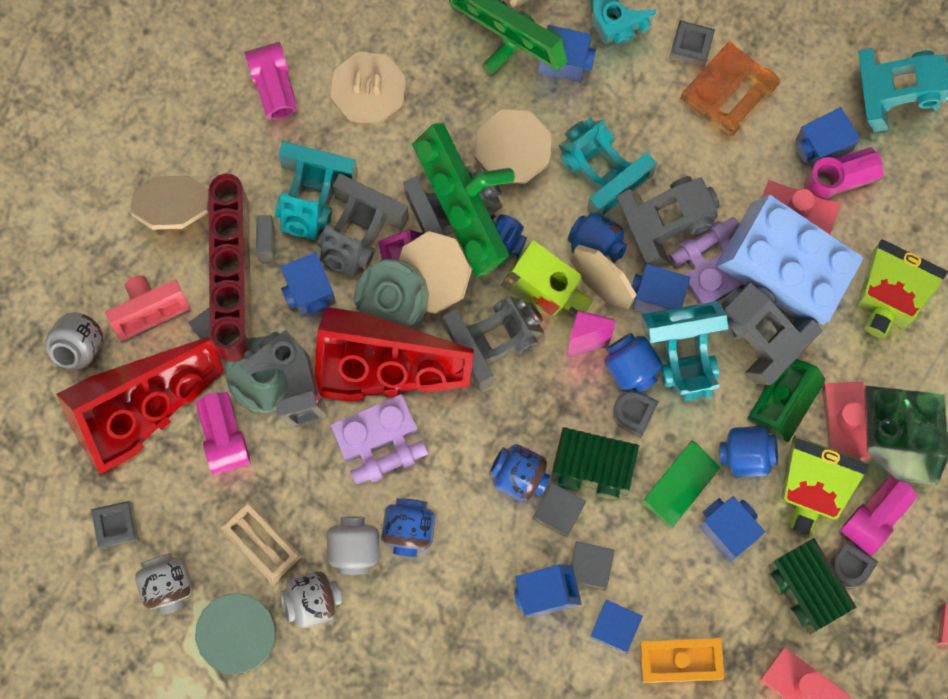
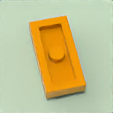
[640,638,724,683]

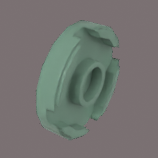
[354,259,429,329]
[226,336,290,413]
[195,594,276,674]

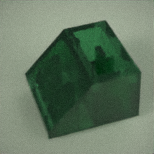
[864,385,948,485]

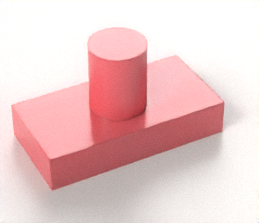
[762,180,840,235]
[105,275,191,342]
[822,381,872,460]
[759,647,851,699]

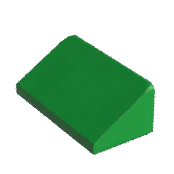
[747,359,825,442]
[641,440,720,528]

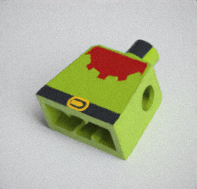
[500,239,593,316]
[858,239,948,338]
[782,435,869,535]

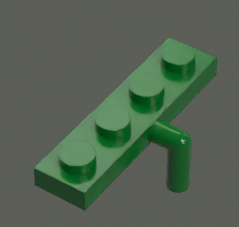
[449,0,568,75]
[412,123,515,277]

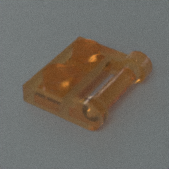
[680,41,780,137]

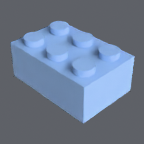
[716,195,863,325]

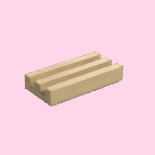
[219,501,303,586]

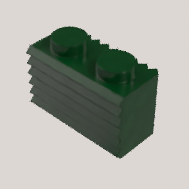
[551,427,640,500]
[768,538,857,634]

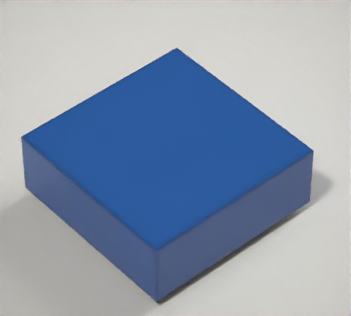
[590,599,643,654]

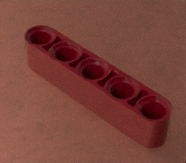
[208,173,251,362]

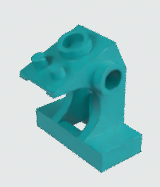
[590,0,656,45]
[858,48,948,133]
[558,117,657,216]
[275,141,358,240]
[641,301,728,401]

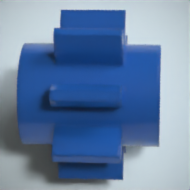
[492,214,527,262]

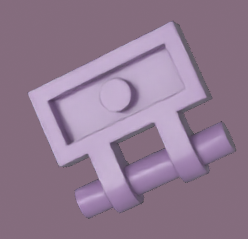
[669,217,745,304]
[330,394,428,485]

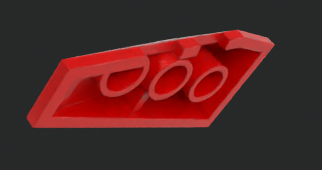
[314,307,475,402]
[56,336,224,474]

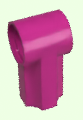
[244,42,298,120]
[803,147,884,200]
[196,392,251,475]
[840,474,918,556]

